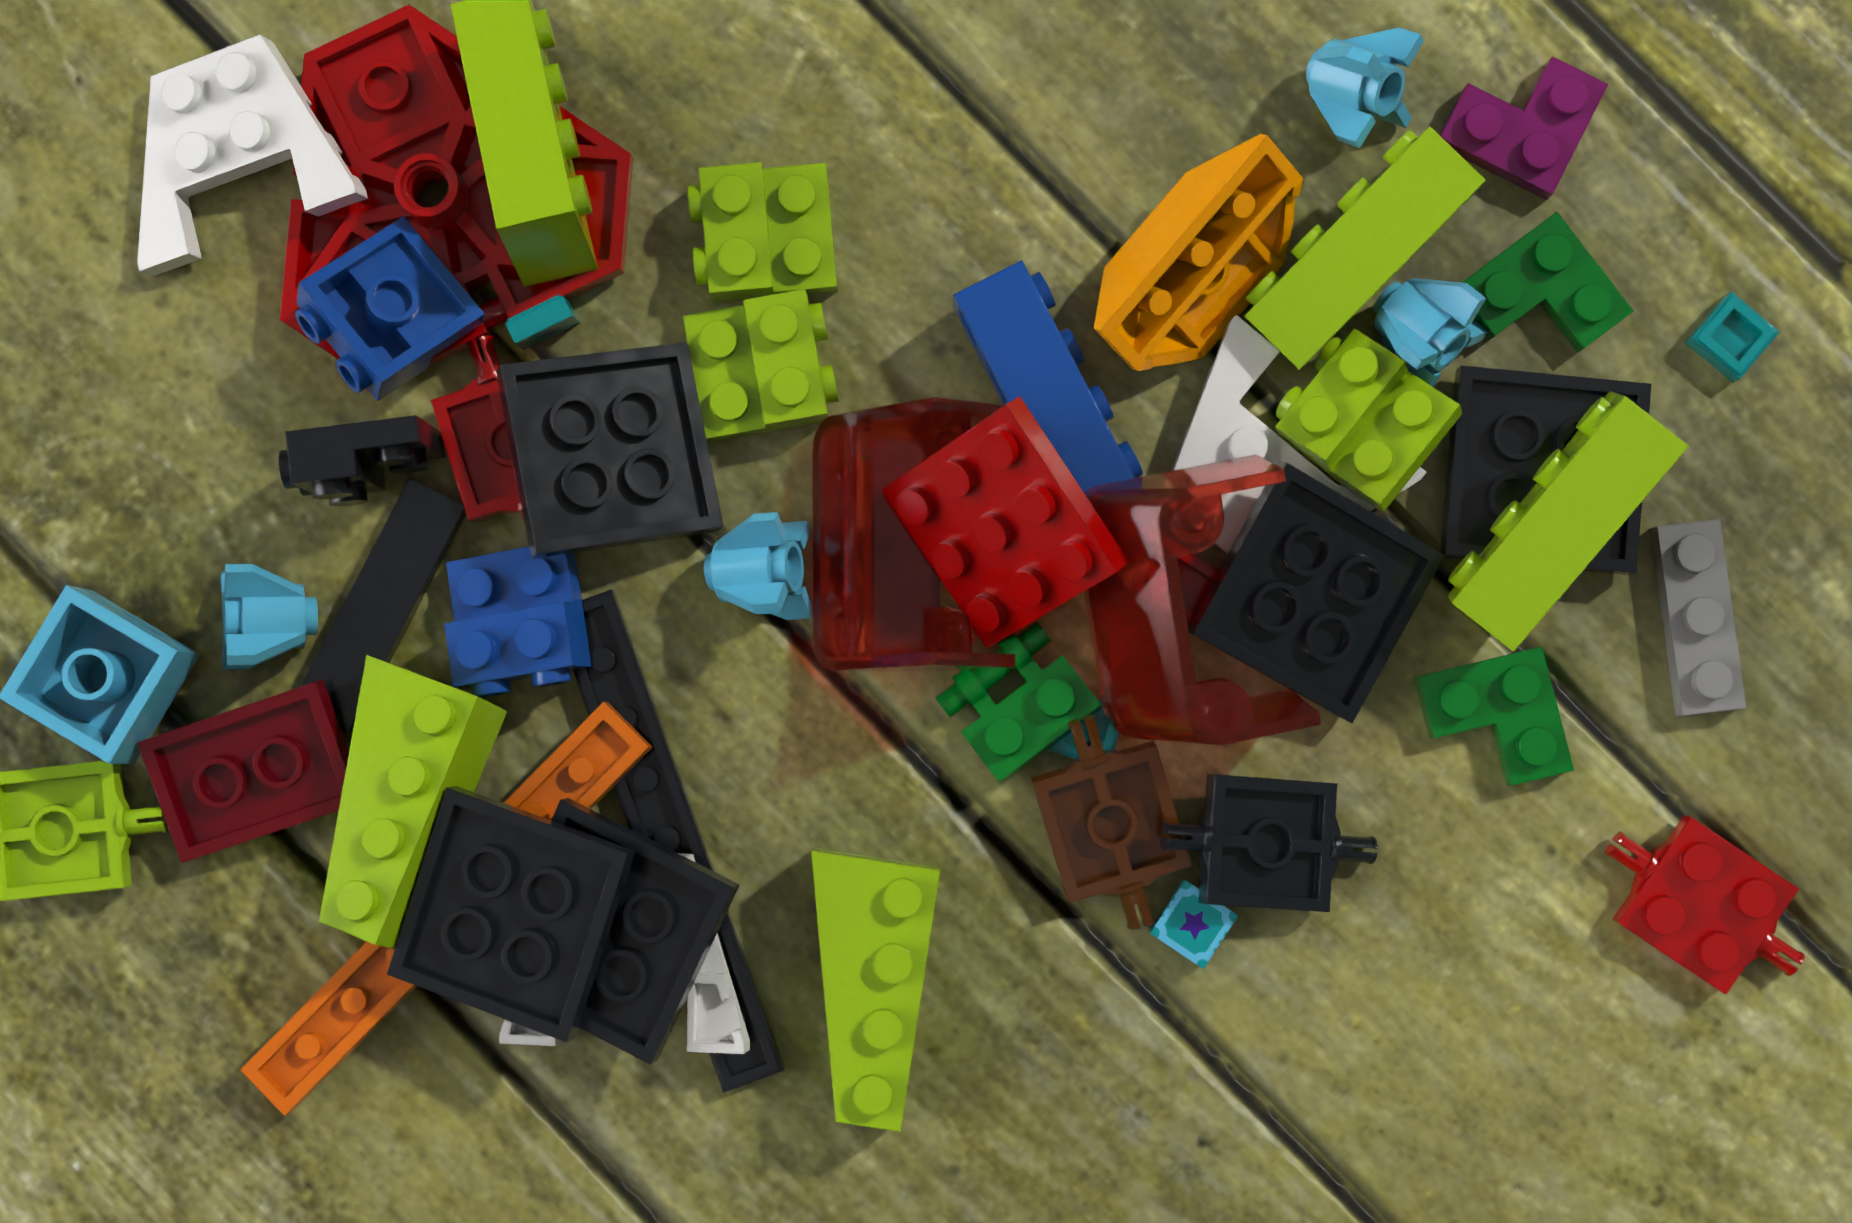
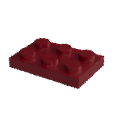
[137,679,349,863]

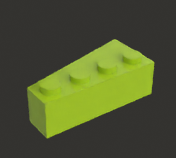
[450,0,598,287]
[1244,126,1486,370]
[1448,391,1689,652]
[319,655,507,949]
[811,848,940,1132]

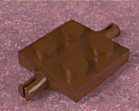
[1031,715,1192,930]

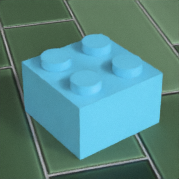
[0,585,201,764]

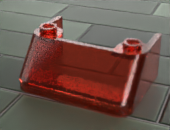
[812,397,1015,671]
[1084,454,1321,745]

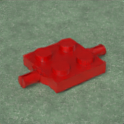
[431,335,525,523]
[1605,814,1805,995]

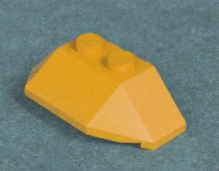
[1094,134,1303,372]

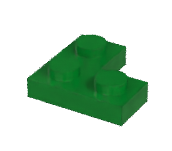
[1462,211,1634,353]
[1414,646,1574,786]

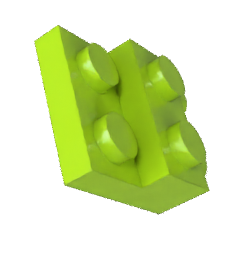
[688,162,838,302]
[683,289,839,442]
[1275,328,1462,512]

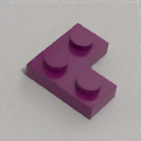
[1440,56,1608,200]

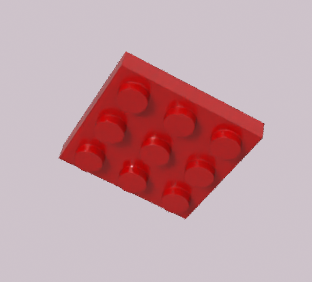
[881,396,1129,649]

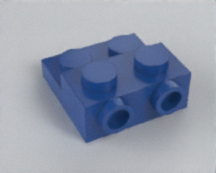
[295,216,485,402]
[444,546,592,698]

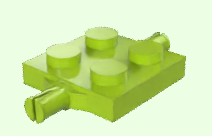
[0,761,169,901]

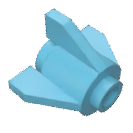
[1306,27,1424,148]
[1373,278,1488,387]
[704,512,814,620]
[220,564,318,670]

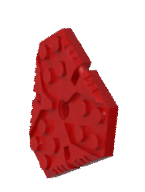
[280,4,633,365]

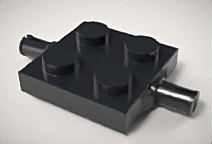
[1160,774,1378,912]

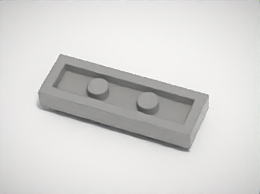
[1650,519,1746,716]

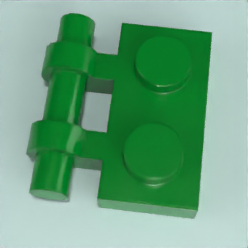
[935,621,1103,786]

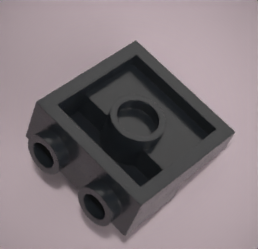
[279,415,445,506]

